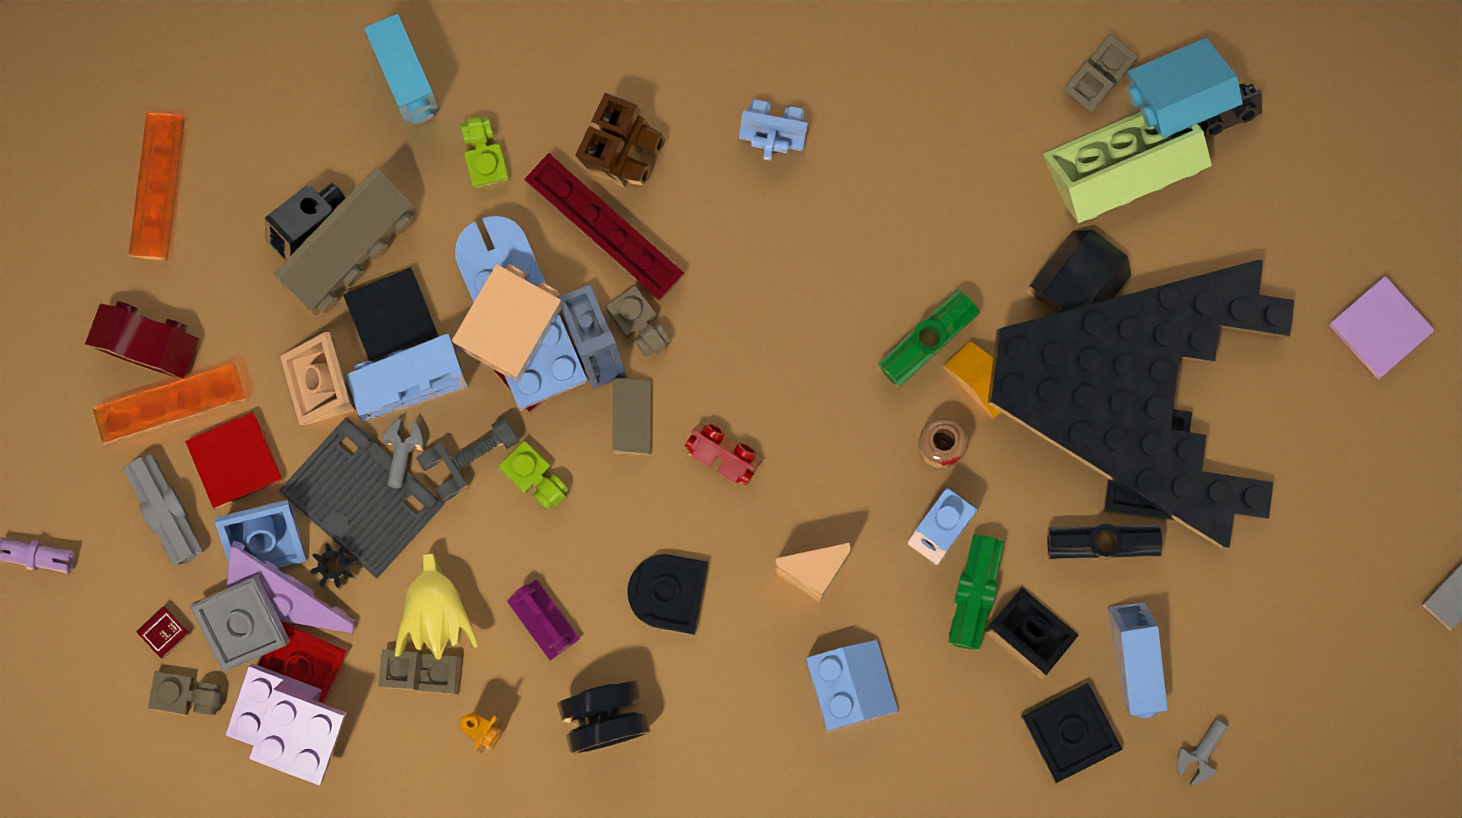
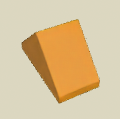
[943,341,1001,420]

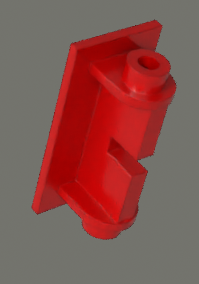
[684,422,763,486]

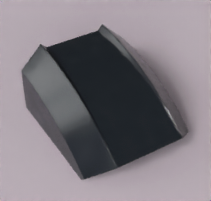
[1027,229,1131,313]

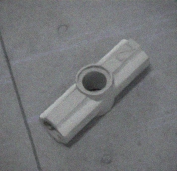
[123,454,204,567]

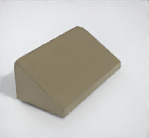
[613,378,651,455]

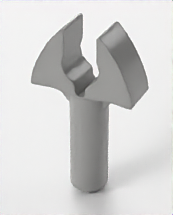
[383,418,424,489]
[1176,719,1228,786]

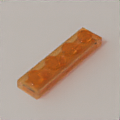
[129,112,185,261]
[92,363,246,445]

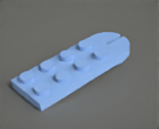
[455,216,588,411]

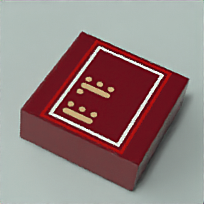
[136,606,190,659]

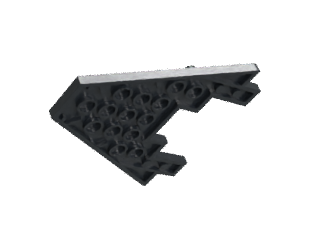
[988,260,1294,548]

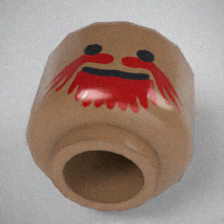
[918,418,967,469]

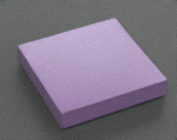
[1329,276,1435,380]

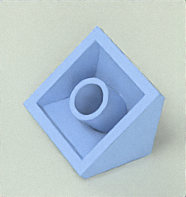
[214,500,306,568]

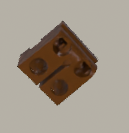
[575,92,665,187]

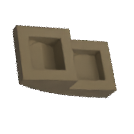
[1063,34,1139,113]
[378,649,462,695]

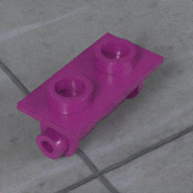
[507,579,580,661]

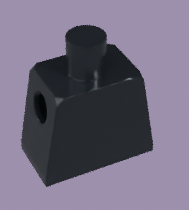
[265,183,345,261]

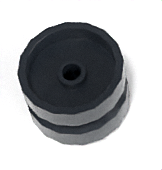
[557,681,651,754]

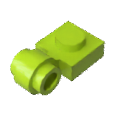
[460,115,509,190]
[498,441,569,510]

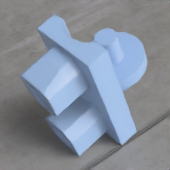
[739,99,808,161]

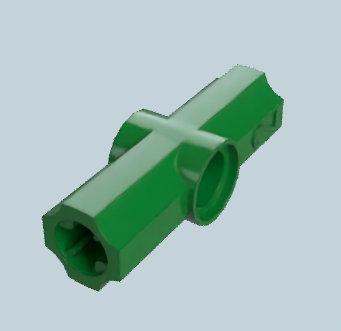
[878,290,980,388]
[948,534,1004,651]

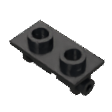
[1197,83,1262,137]

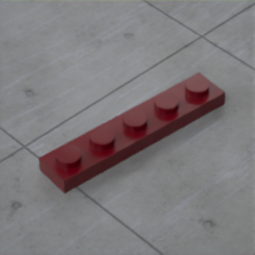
[524,153,685,302]

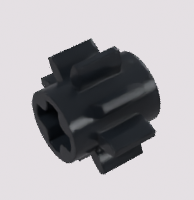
[310,543,357,590]

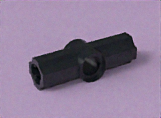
[1047,523,1162,561]

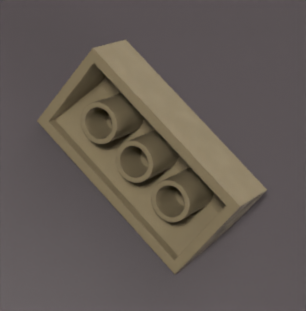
[274,166,415,317]

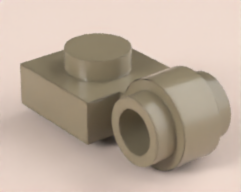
[605,286,671,358]
[148,671,223,715]

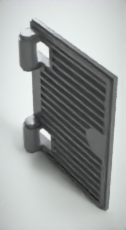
[279,417,444,578]

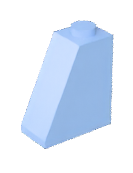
[1108,602,1167,718]

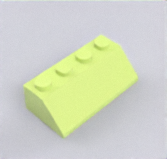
[1043,112,1212,223]

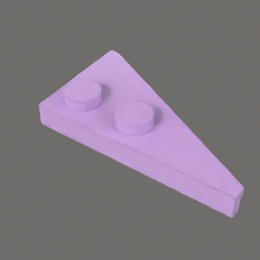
[227,541,356,633]

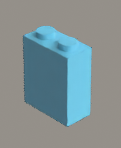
[364,13,439,124]
[1126,37,1243,138]

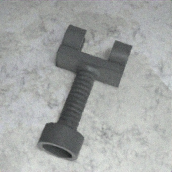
[416,417,520,502]

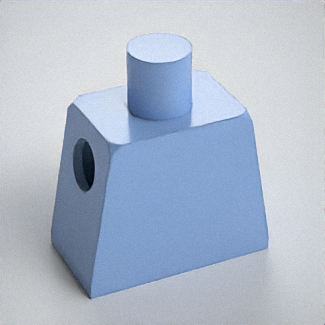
[907,487,979,565]

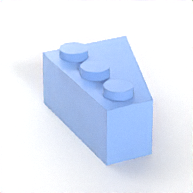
[346,333,468,421]

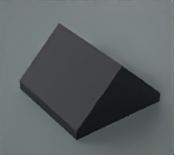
[985,587,1079,679]

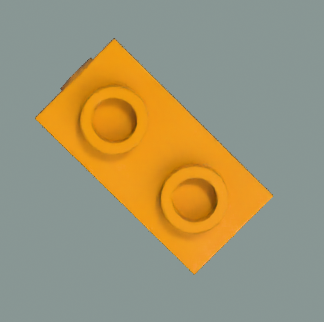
[460,713,503,753]

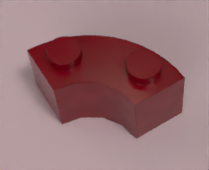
[85,301,199,380]

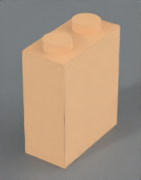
[451,264,563,383]

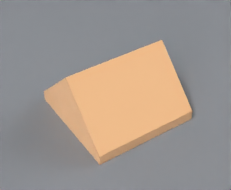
[280,332,355,426]
[774,543,851,602]

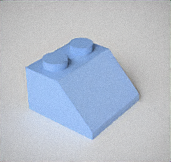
[805,640,898,733]

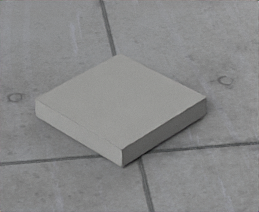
[190,575,290,672]

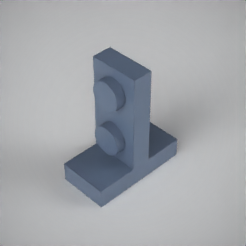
[557,285,626,389]

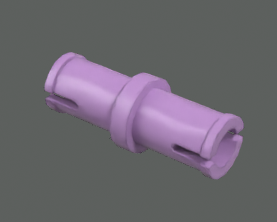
[0,537,74,574]

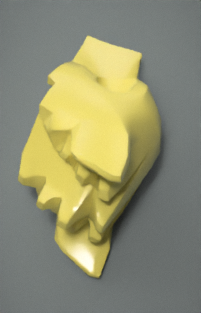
[395,554,478,659]

